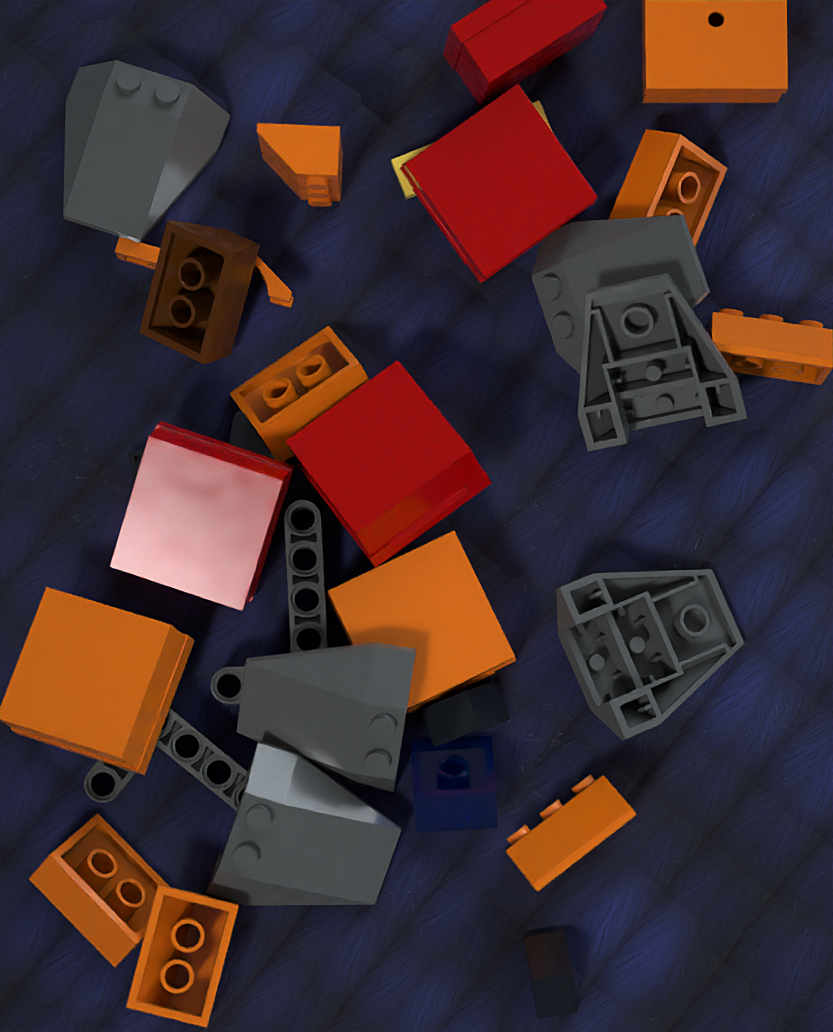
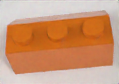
[257,123,343,207]
[608,129,728,247]
[707,308,833,385]
[229,326,370,462]
[504,774,637,891]
[29,813,170,967]
[126,885,239,1028]

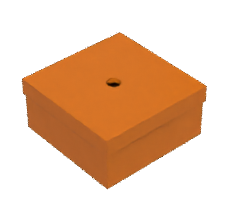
[642,0,788,103]
[326,531,516,714]
[0,587,195,775]

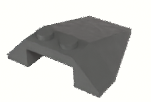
[63,60,230,243]
[531,215,710,375]
[578,273,747,452]
[556,569,745,741]
[237,642,416,792]
[206,740,402,906]

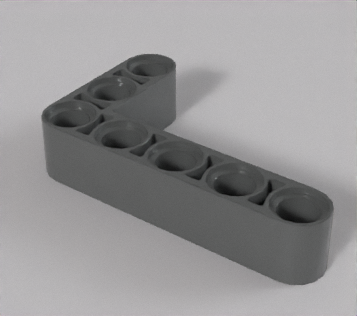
[210,500,329,706]
[84,708,247,811]

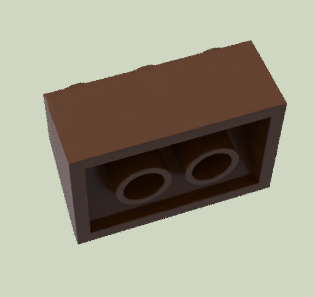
[139,220,260,365]

